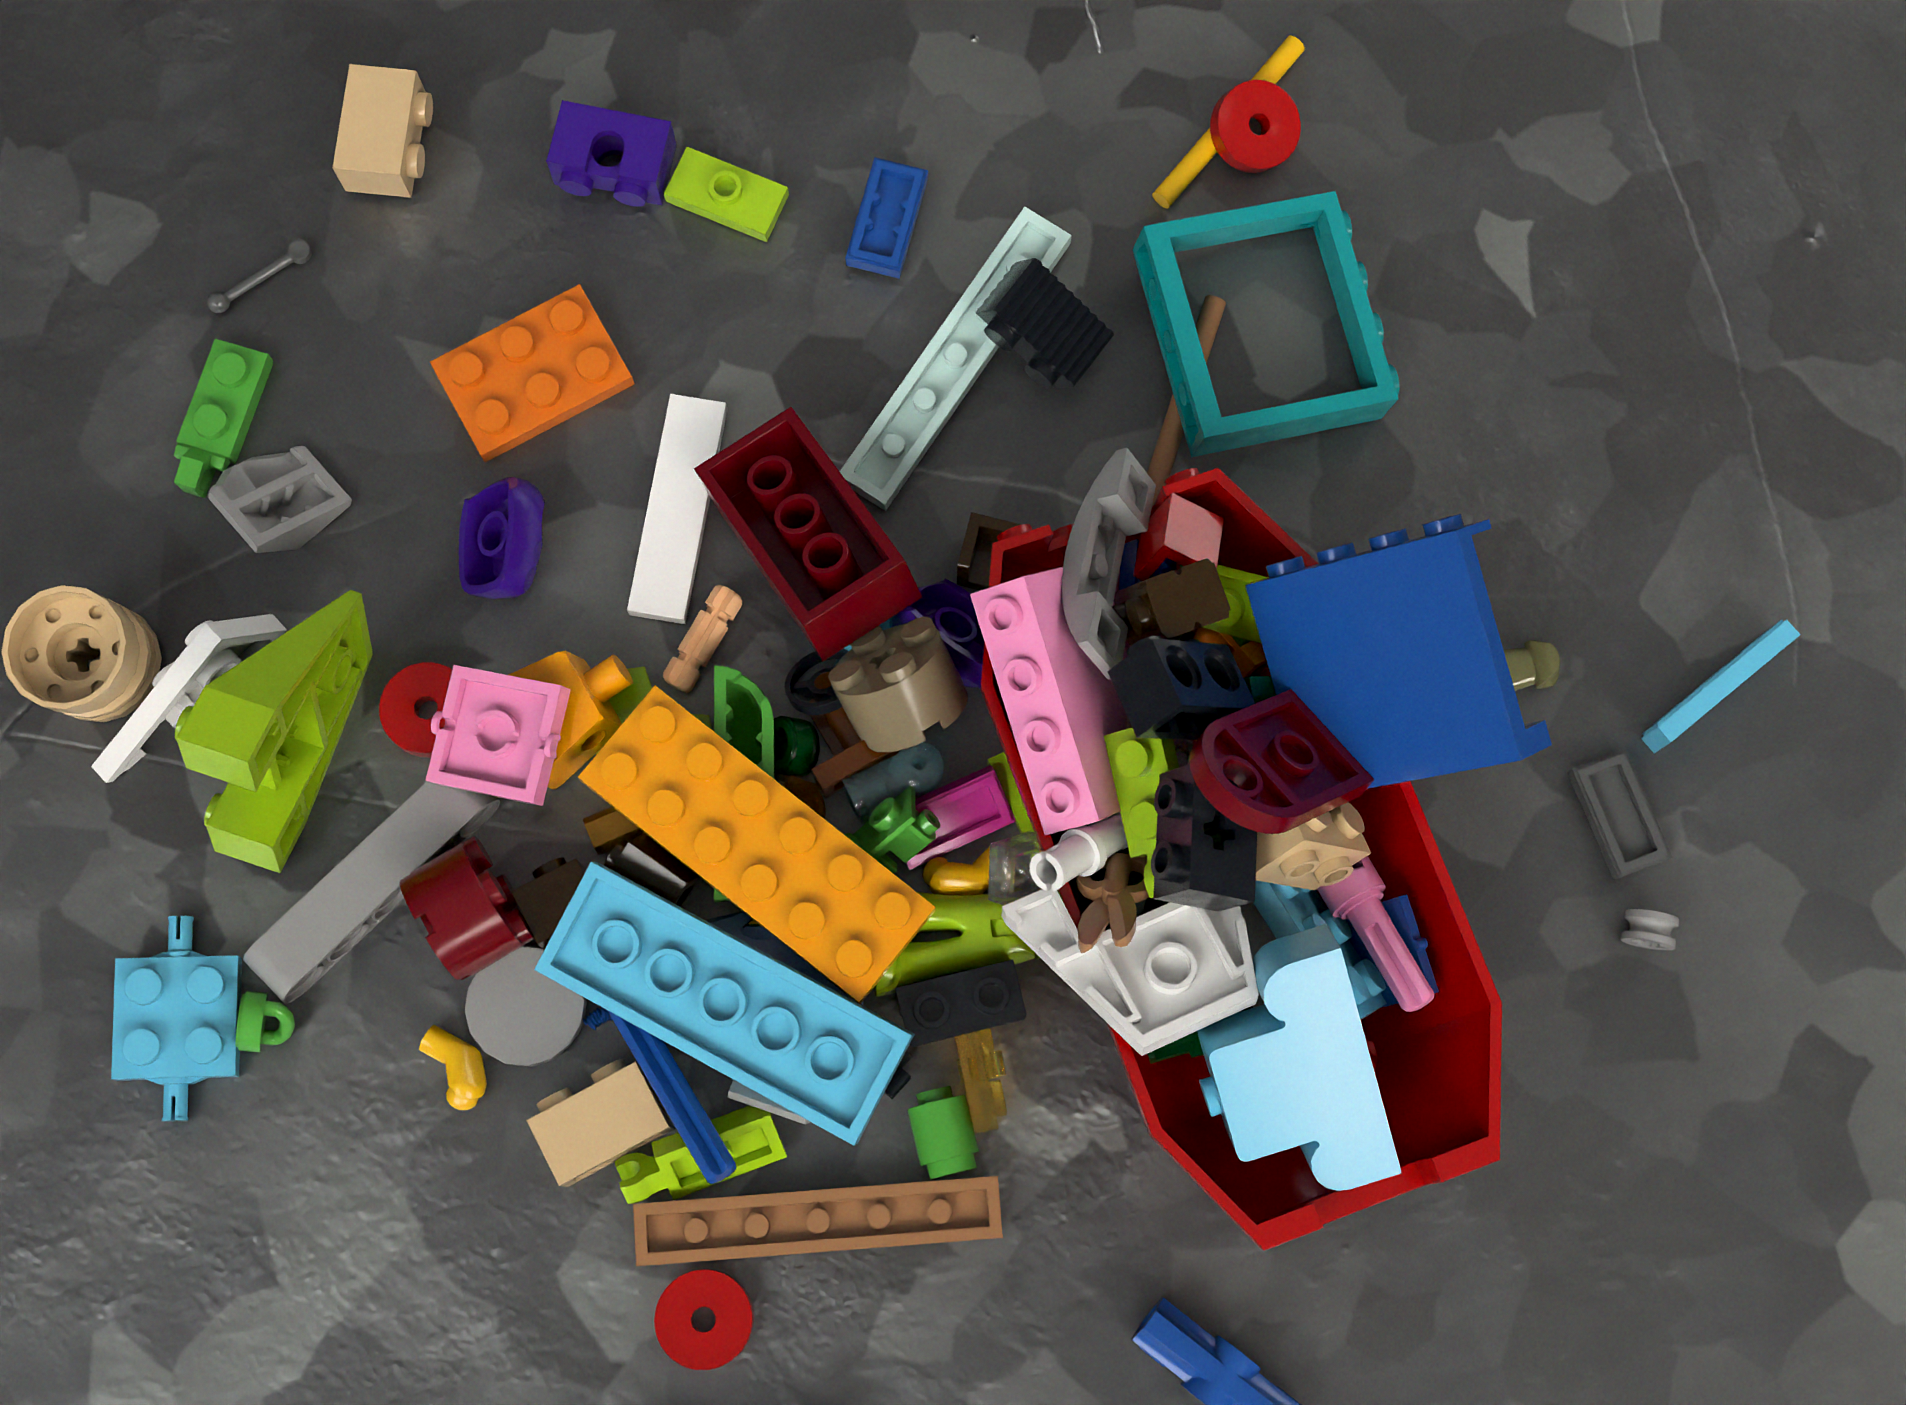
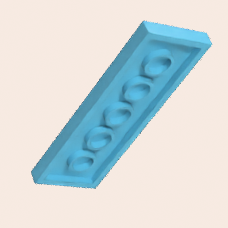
[534,862,915,1146]

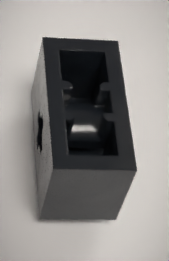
[1151,764,1257,912]

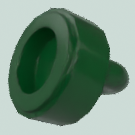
[774,716,820,776]

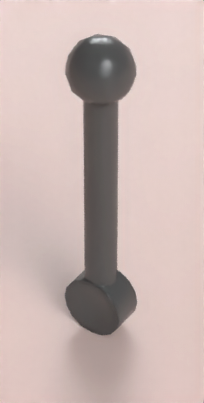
[207,239,312,313]

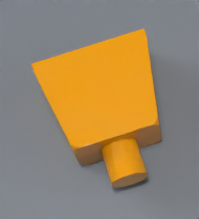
[508,650,633,790]

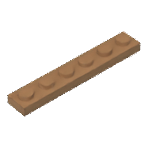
[633,1176,1003,1266]

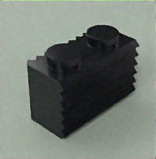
[976,258,1114,389]

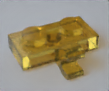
[954,1029,1007,1135]

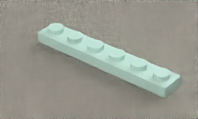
[839,207,1072,511]

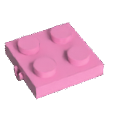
[425,665,571,806]

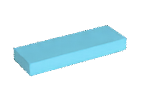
[1641,619,1801,754]

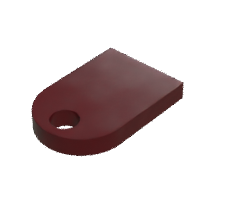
[1189,689,1374,834]

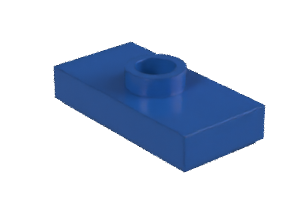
[845,157,928,279]

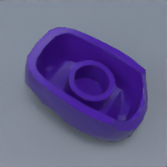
[459,477,545,600]
[889,578,984,689]

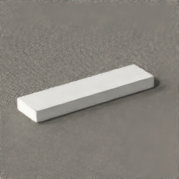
[627,394,728,624]

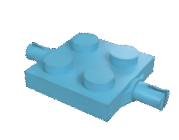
[111,916,242,1122]

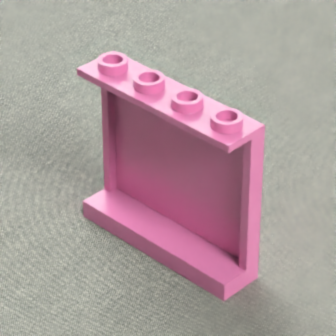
[970,567,1132,835]

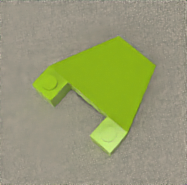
[175,590,373,873]

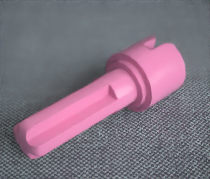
[1317,856,1434,1012]

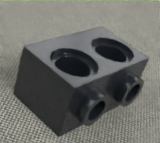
[1108,636,1256,740]

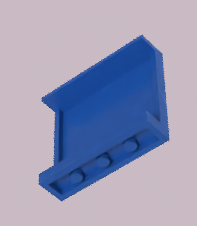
[1245,514,1552,789]

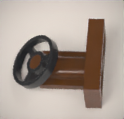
[784,648,926,799]

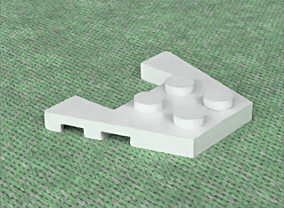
[1001,887,1259,1056]

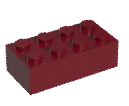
[694,407,922,661]

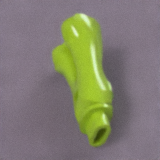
[873,891,1041,997]

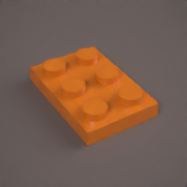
[430,284,635,463]

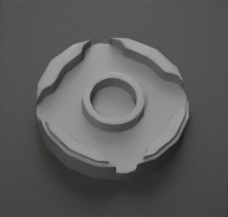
[465,947,587,1067]

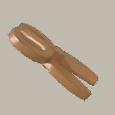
[1076,853,1149,953]

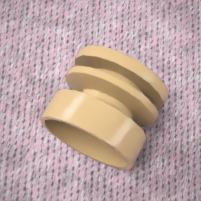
[1,585,162,722]

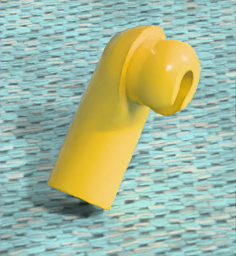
[923,843,1013,895]
[419,1024,487,1110]

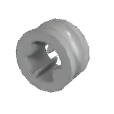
[1621,909,1680,950]

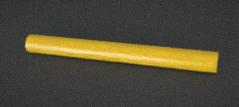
[1152,35,1305,209]

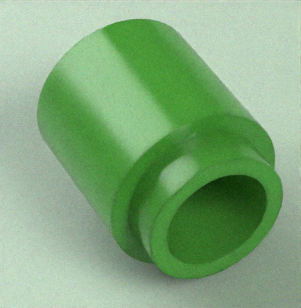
[907,1086,979,1180]

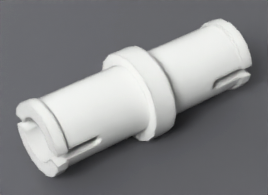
[1030,812,1128,891]

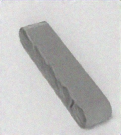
[243,781,500,1004]

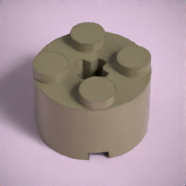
[828,617,968,752]

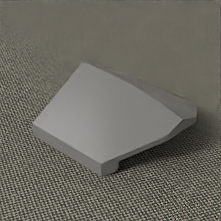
[208,446,352,553]

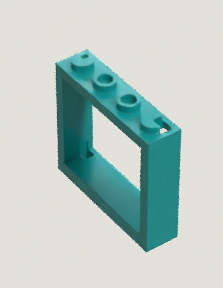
[1132,191,1400,457]

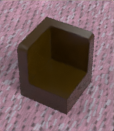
[957,512,1022,591]

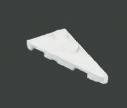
[91,614,287,783]

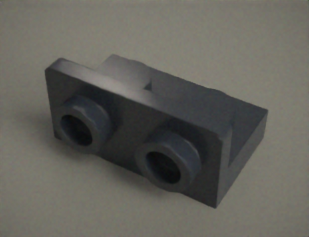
[895,960,1027,1047]

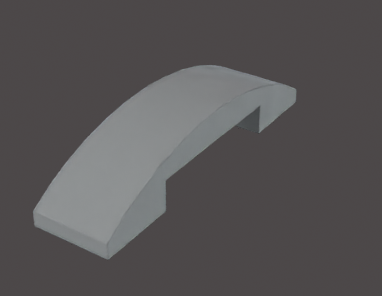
[1062,448,1156,680]

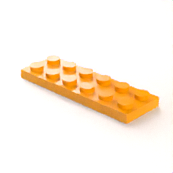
[578,685,936,1004]

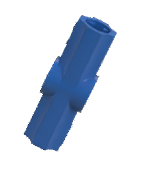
[1131,1297,1301,1405]

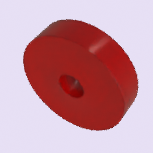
[1210,80,1301,173]
[379,662,453,758]
[654,1269,754,1370]

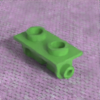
[844,785,941,874]

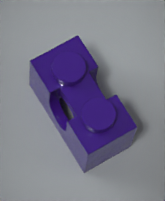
[546,100,677,207]

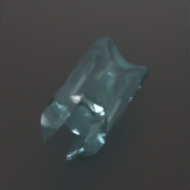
[842,742,944,825]

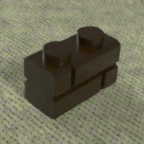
[1112,558,1231,645]

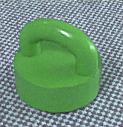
[235,991,295,1053]

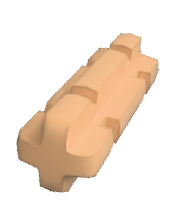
[663,585,742,693]

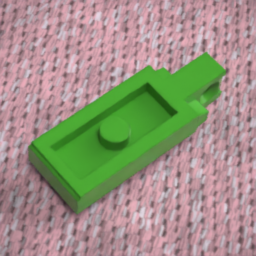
[174,339,273,498]

